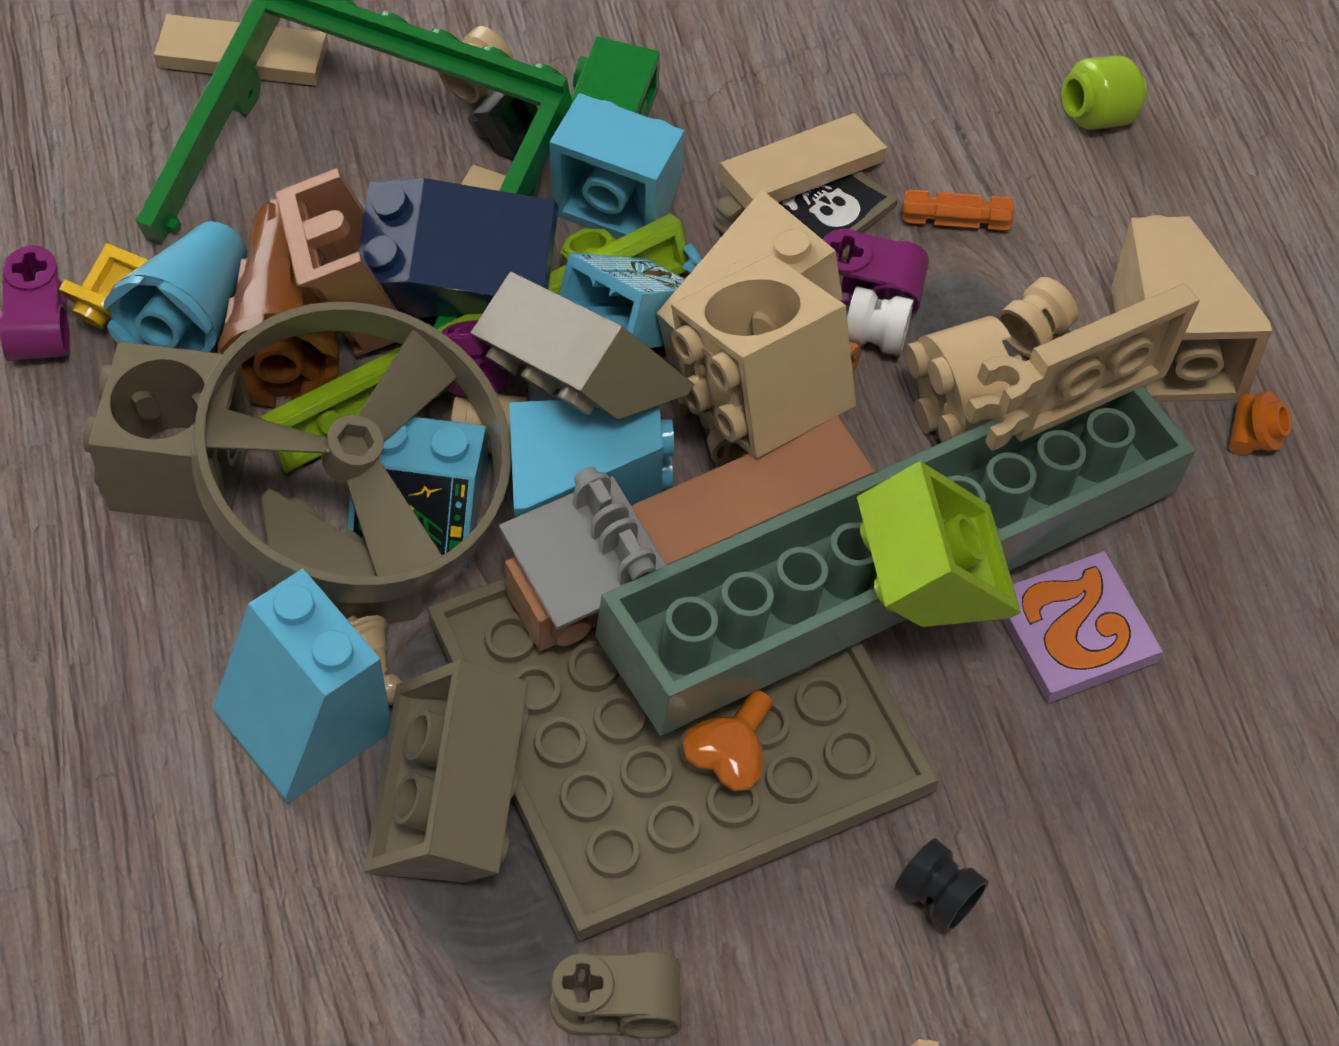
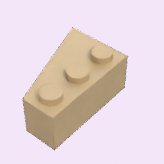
[657,190,842,373]

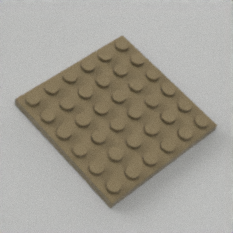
[427,578,939,941]

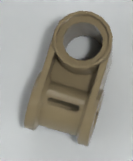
[550,952,681,1039]

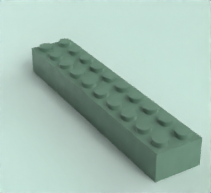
[595,386,1196,736]

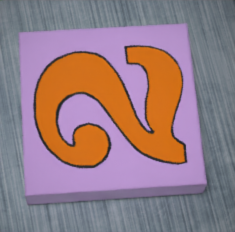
[1001,551,1163,704]

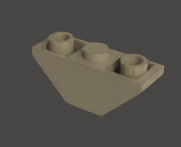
[262,488,423,624]

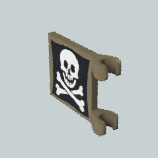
[713,171,898,240]

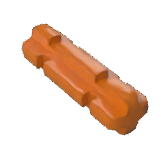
[902,189,1014,231]

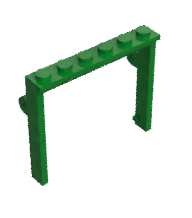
[135,0,572,329]

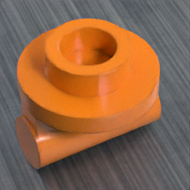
[1229,391,1292,456]

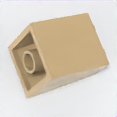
[1111,215,1272,402]

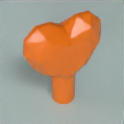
[681,690,773,791]

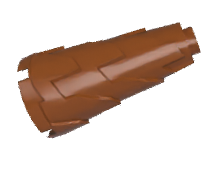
[217,198,340,408]

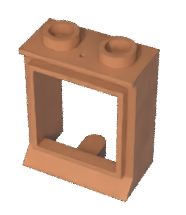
[275,168,398,357]

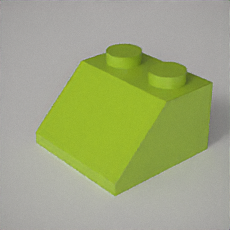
[857,461,1021,627]

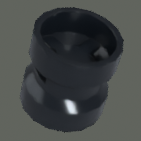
[895,838,989,932]

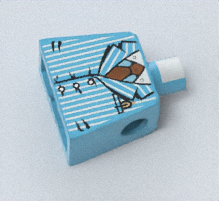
[559,253,685,348]

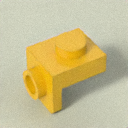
[59,243,148,329]

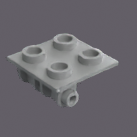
[499,466,667,630]

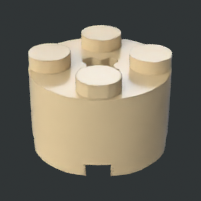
[904,316,1023,442]

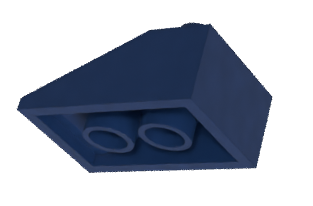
[358,178,559,318]

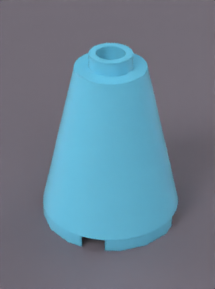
[104,221,247,353]

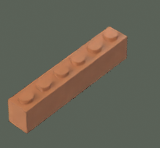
[505,415,875,652]

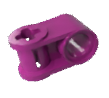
[823,229,929,316]
[0,245,70,361]

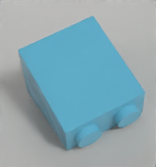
[509,400,674,518]
[213,568,391,804]

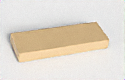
[154,14,328,86]
[717,113,888,209]

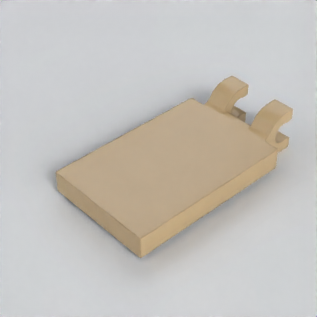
[964,283,1200,451]

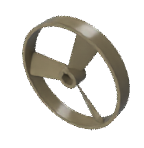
[191,302,511,603]

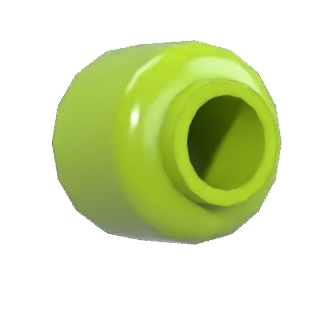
[1061,55,1147,130]

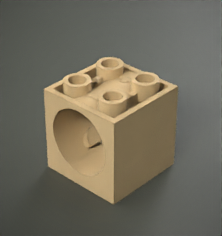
[671,254,856,459]

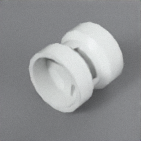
[847,286,914,357]

